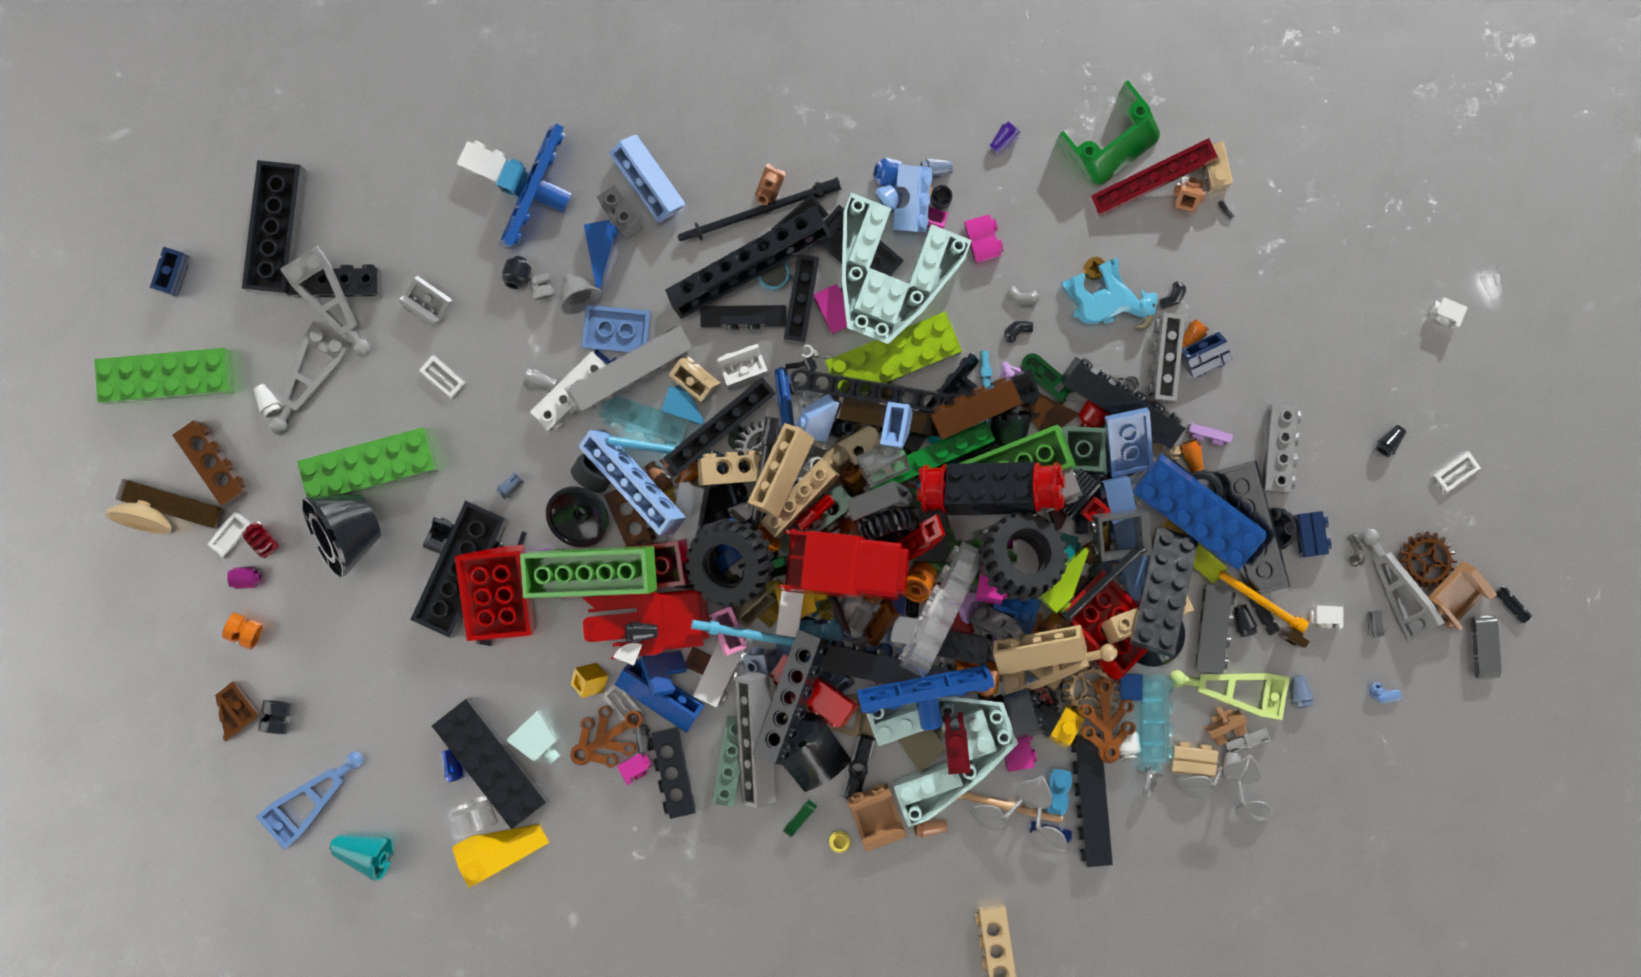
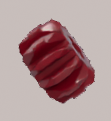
[242,521,279,558]

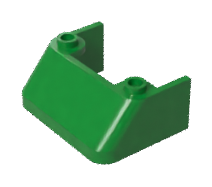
[1057,80,1160,186]

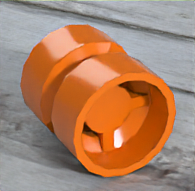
[905,561,937,602]
[222,612,263,650]

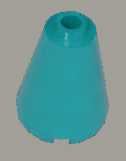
[329,835,394,881]

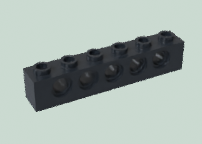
[753,630,830,765]

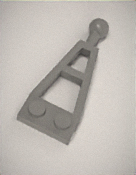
[280,245,370,357]
[269,322,352,435]
[1362,529,1445,641]

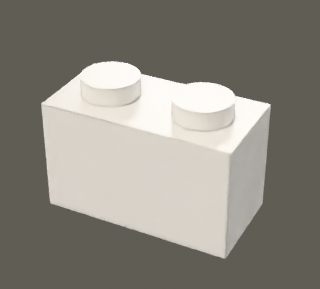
[457,140,508,184]

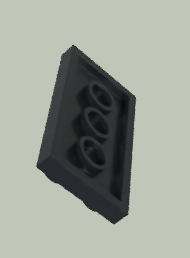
[817,205,904,276]

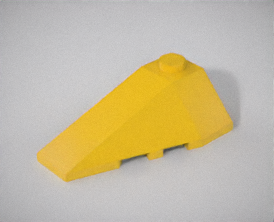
[452,824,549,888]

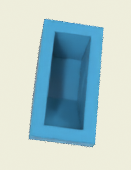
[661,384,705,426]

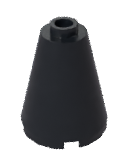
[989,410,1032,447]

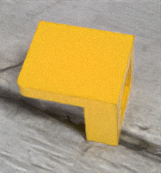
[571,663,608,698]

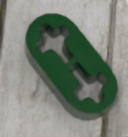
[782,799,817,838]

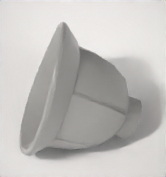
[560,274,603,314]

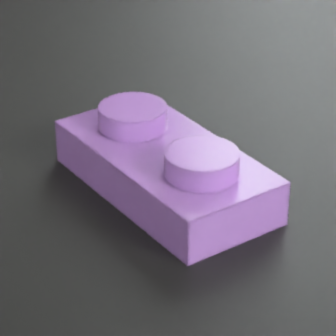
[1186,423,1233,447]

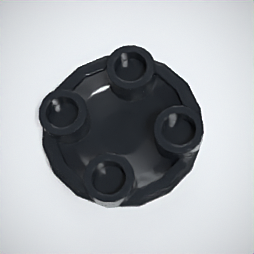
[1270,507,1298,550]

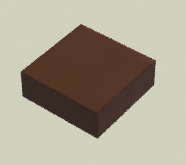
[685,647,712,675]

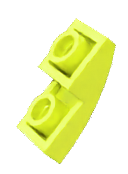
[1193,543,1228,585]

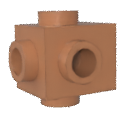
[1173,176,1206,212]

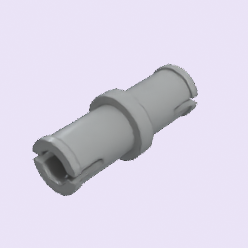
[1225,727,1271,753]

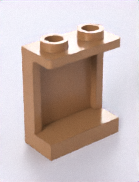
[1428,561,1497,631]
[847,784,907,852]

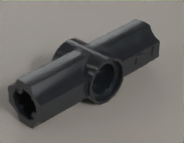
[841,733,876,800]

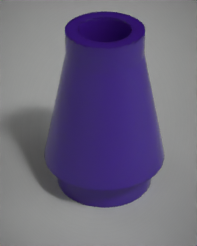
[990,121,1021,153]

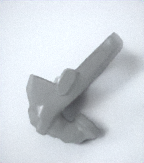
[1136,762,1164,799]

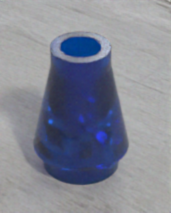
[441,749,465,783]

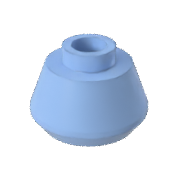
[875,185,903,212]

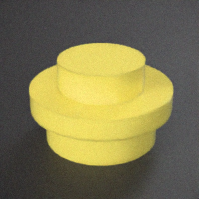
[829,831,851,853]

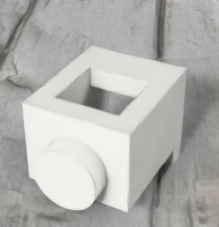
[1430,297,1468,330]
[1309,606,1343,628]

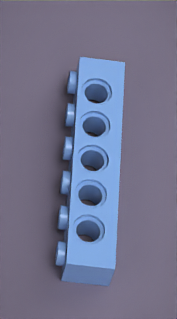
[578,429,686,535]

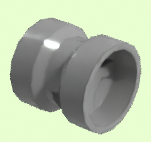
[529,273,555,300]

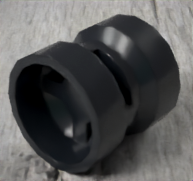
[930,185,953,210]

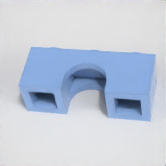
[893,165,932,233]

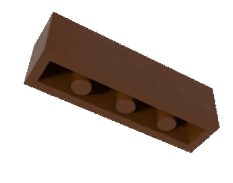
[929,376,1022,440]

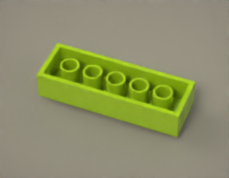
[825,311,962,399]

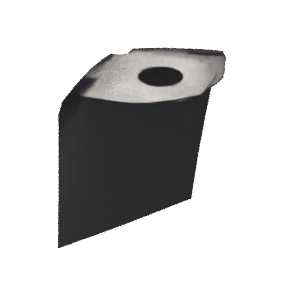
[776,712,851,792]

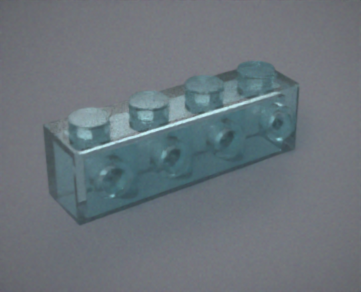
[599,395,690,446]
[1140,675,1173,763]

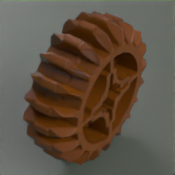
[1397,531,1457,590]

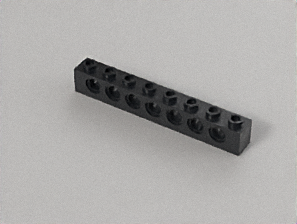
[665,205,832,319]

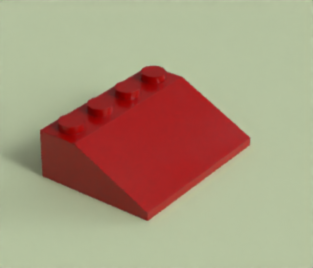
[455,545,536,641]
[1058,570,1148,681]

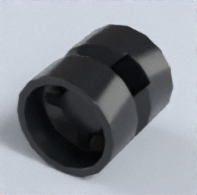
[258,700,292,734]

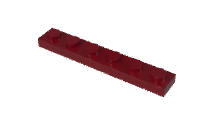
[1091,138,1219,216]

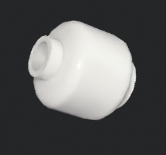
[1113,728,1141,761]

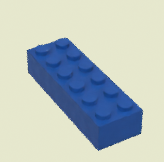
[1133,453,1266,571]

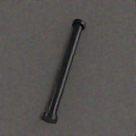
[1061,541,1147,623]

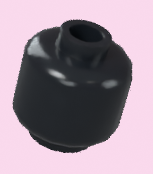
[501,256,532,290]

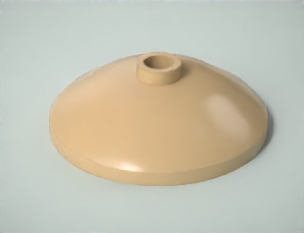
[105,500,172,534]

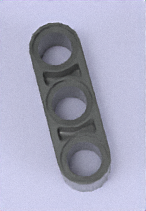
[1471,615,1501,679]

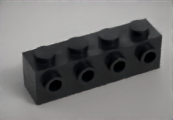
[291,264,382,298]

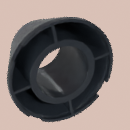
[301,494,381,578]

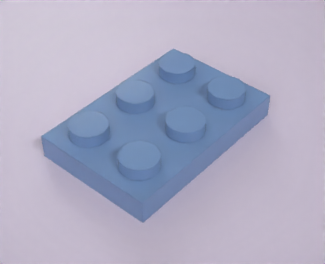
[582,305,651,353]
[1105,408,1153,478]

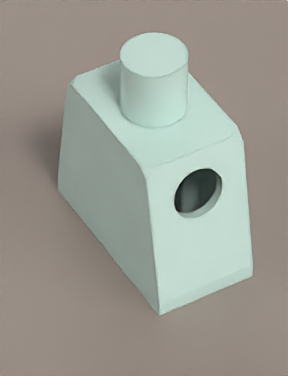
[507,710,560,764]

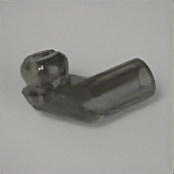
[1347,533,1366,567]

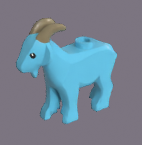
[1062,257,1158,330]

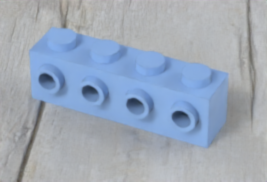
[609,135,685,223]

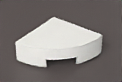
[613,643,642,665]

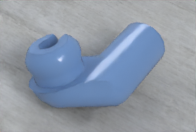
[1370,682,1402,703]

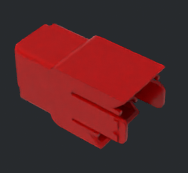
[778,528,910,600]
[582,589,710,659]

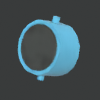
[758,262,793,291]

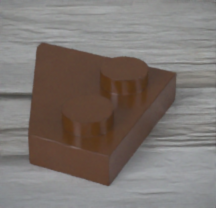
[1020,393,1078,432]
[215,681,261,742]

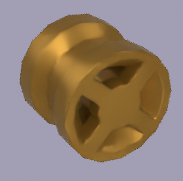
[1083,257,1105,281]

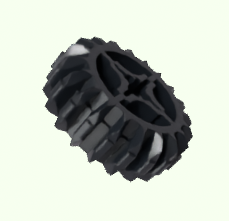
[860,507,919,543]

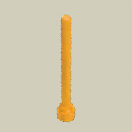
[1218,571,1309,633]

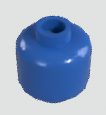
[873,158,903,187]

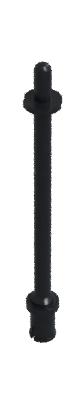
[677,177,842,242]
[738,416,779,581]

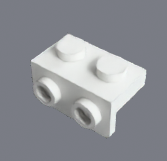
[717,344,769,390]

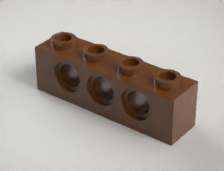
[172,420,247,507]
[604,489,657,546]

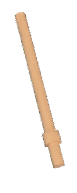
[956,791,1063,824]

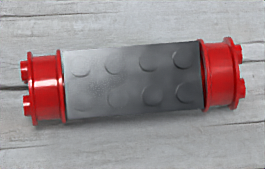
[917,462,1066,515]

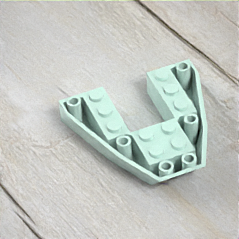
[842,193,972,344]
[866,697,1018,827]

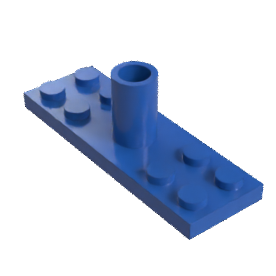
[499,123,571,248]
[857,665,995,730]

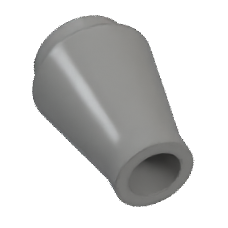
[523,369,556,392]

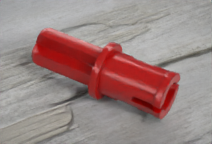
[795,494,835,531]

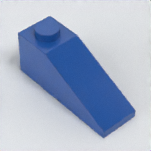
[584,220,618,290]

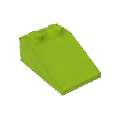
[1038,548,1089,613]

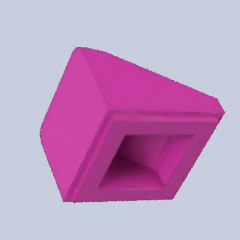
[922,207,948,233]

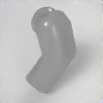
[1006,286,1039,307]

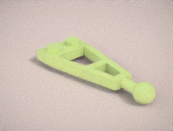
[1169,670,1290,720]

